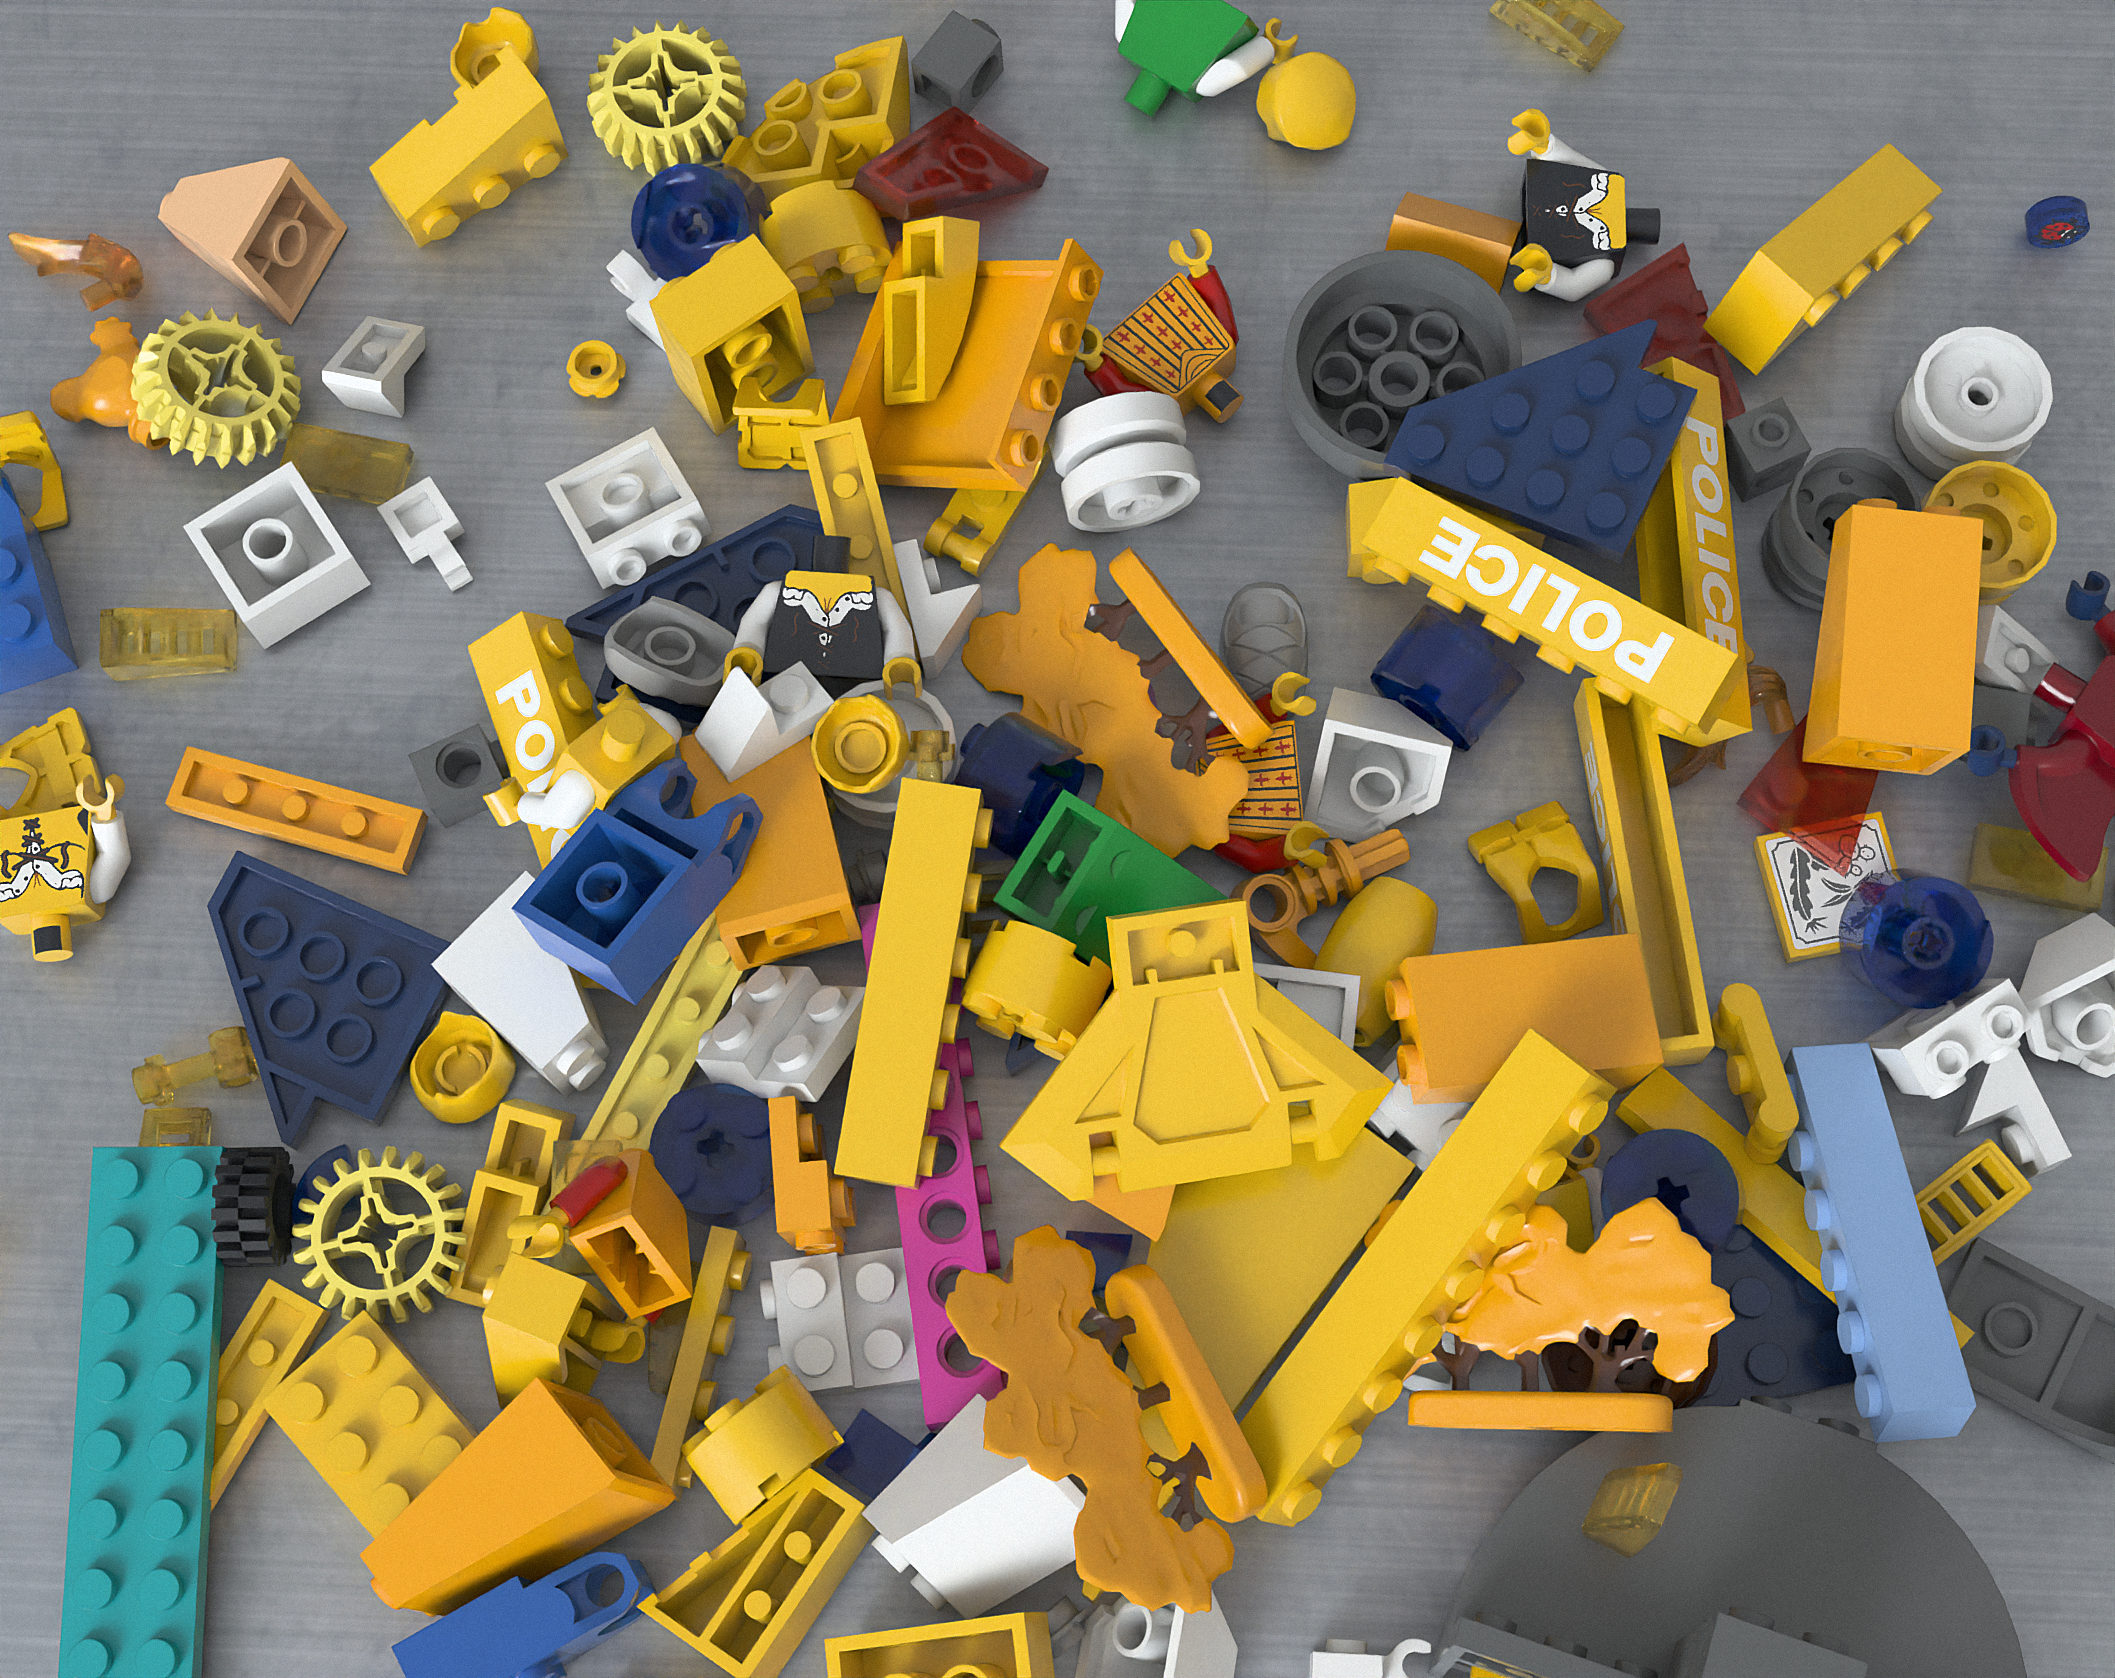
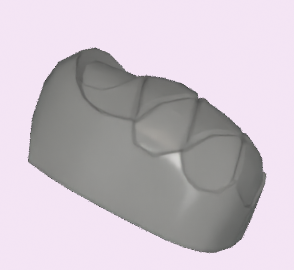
[1219,581,1308,720]
[604,596,736,707]

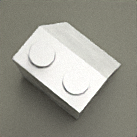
[431,871,611,1098]
[861,1393,1086,1620]

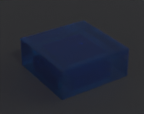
[824,1408,916,1500]

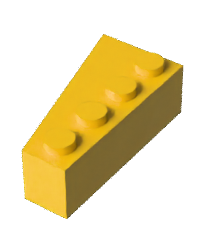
[1702,143,1943,376]

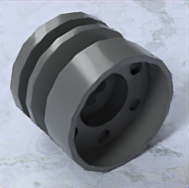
[1762,448,1921,611]

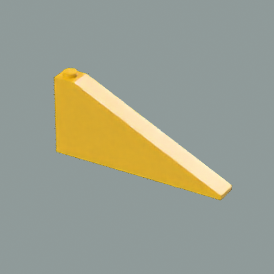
[1081,1105,1416,1605]

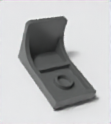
[1945,1237,2115,1464]

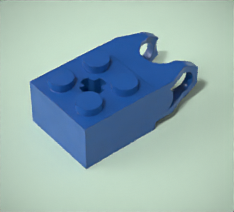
[0,468,79,695]
[511,757,764,1005]
[391,1552,657,1678]

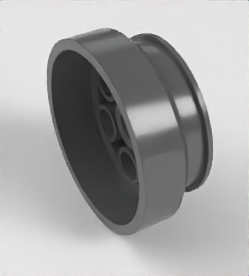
[1282,250,1522,483]

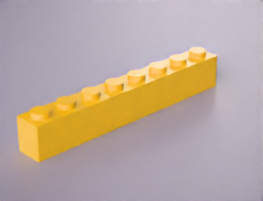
[1239,1028,1618,1527]

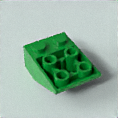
[993,789,1230,980]

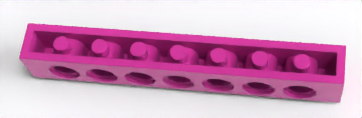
[858,903,1009,1432]

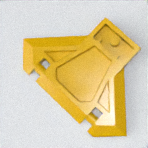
[998,898,1395,1201]

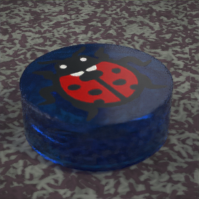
[2024,196,2090,249]

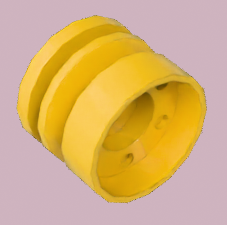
[1921,460,2057,606]

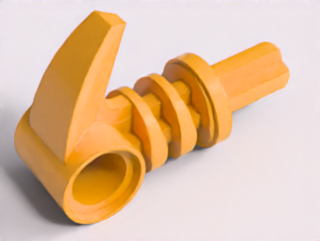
[1229,828,1411,970]

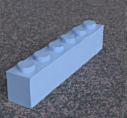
[1783,1042,1977,1443]

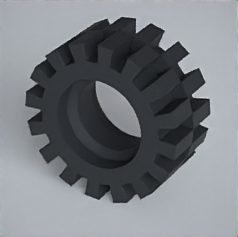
[211,1147,297,1267]

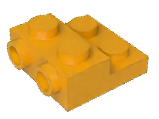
[768,1096,857,1257]

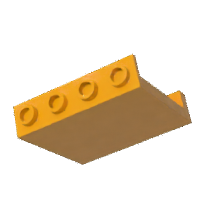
[829,238,1104,491]

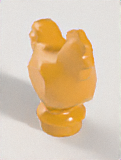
[50,316,171,451]

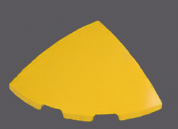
[711,35,910,217]

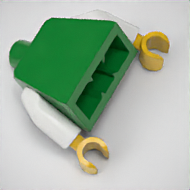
[1115,0,1299,118]

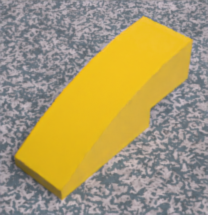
[884,216,980,406]
[445,1098,576,1308]

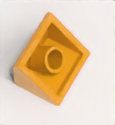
[1385,192,1522,296]

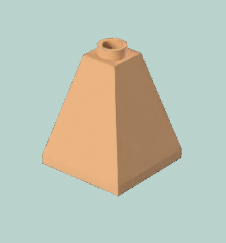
[158,157,348,325]

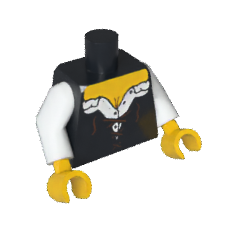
[1508,108,1661,302]
[722,535,922,701]

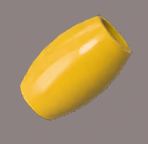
[1313,876,1438,1047]

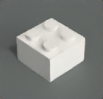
[183,461,370,649]

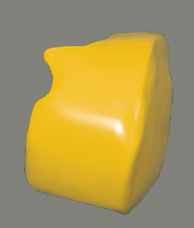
[1256,51,1356,150]
[410,1011,516,1124]

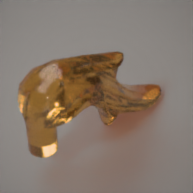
[8,231,145,313]
[1666,665,1797,788]

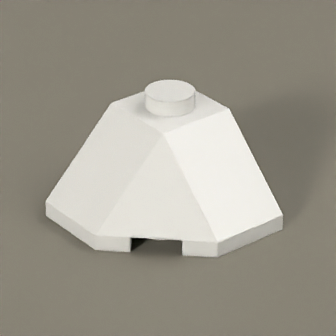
[1303,687,1453,843]
[2019,912,2115,1078]
[1075,1590,1238,1678]

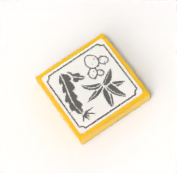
[1752,811,1917,964]

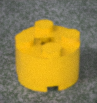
[757,180,893,314]
[960,920,1113,1061]
[680,1364,845,1526]

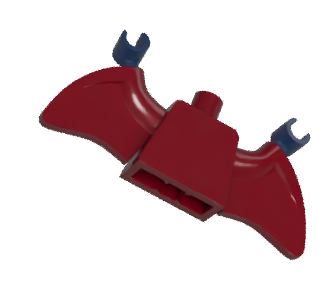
[1967,571,2115,883]

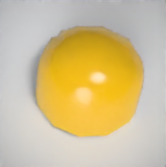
[450,7,539,88]
[810,693,910,794]

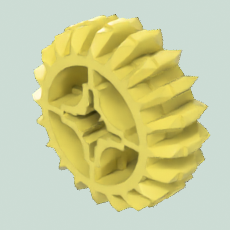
[587,19,748,178]
[130,308,301,470]
[292,1146,468,1324]

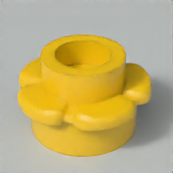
[566,340,626,398]

